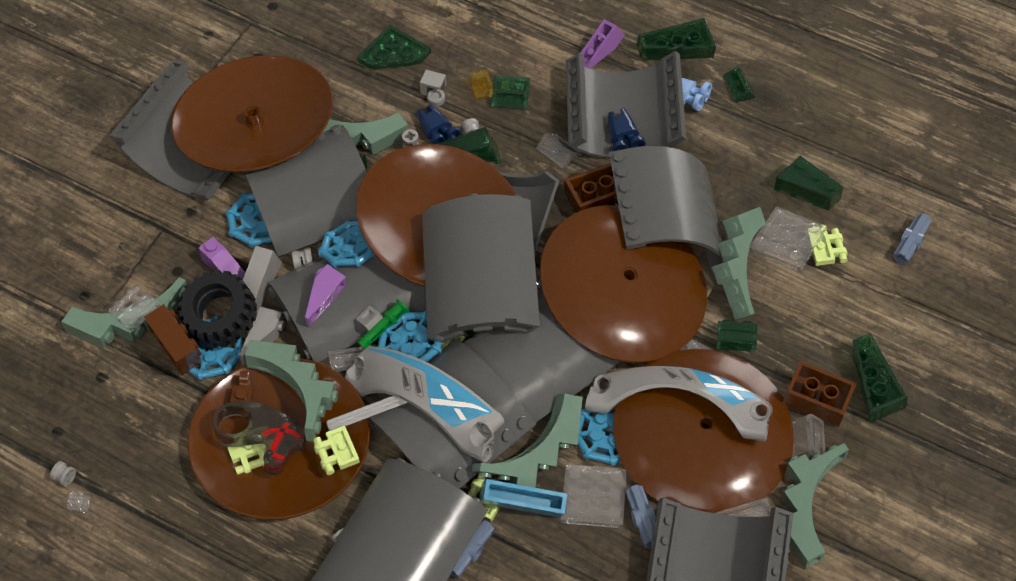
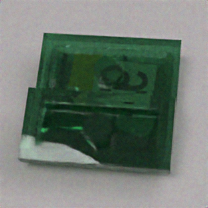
[491,75,530,109]

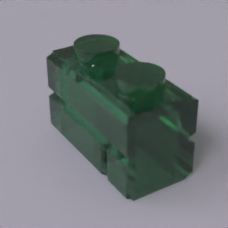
[716,319,757,352]

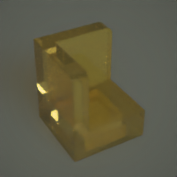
[470,69,493,100]

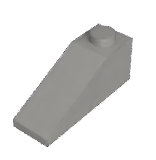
[239,307,286,365]

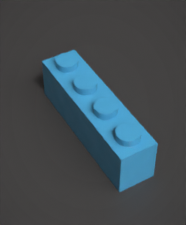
[479,479,567,517]

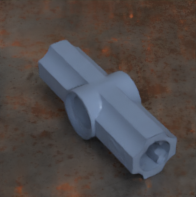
[893,213,932,265]
[625,485,656,548]
[450,519,495,579]

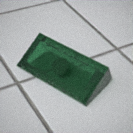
[724,66,755,103]

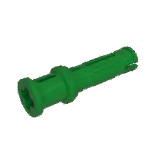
[357,299,410,349]

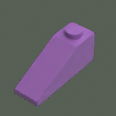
[580,19,625,69]
[198,237,245,280]
[305,264,347,327]

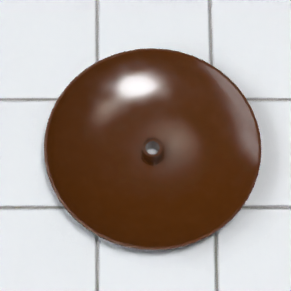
[171,55,333,172]
[356,144,516,287]
[540,205,707,363]
[613,349,794,515]
[188,358,370,520]

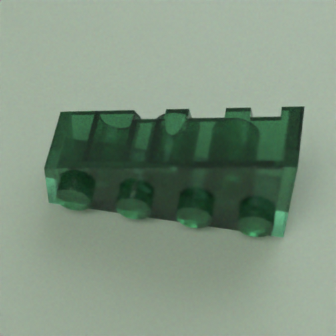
[636,18,717,60]
[852,333,908,423]

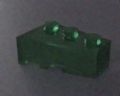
[438,127,501,164]
[774,155,844,211]

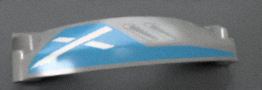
[345,346,504,463]
[585,366,773,442]

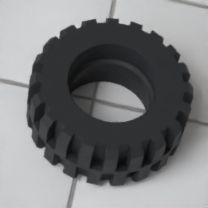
[178,270,257,348]

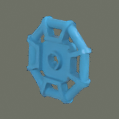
[225,193,272,248]
[318,220,375,268]
[377,310,442,362]
[188,316,243,380]
[577,406,621,466]

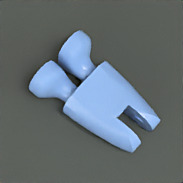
[682,78,712,111]

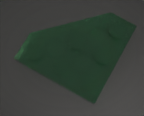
[357,25,431,70]

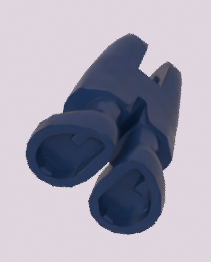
[416,104,462,146]
[608,108,646,152]

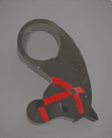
[213,401,307,475]

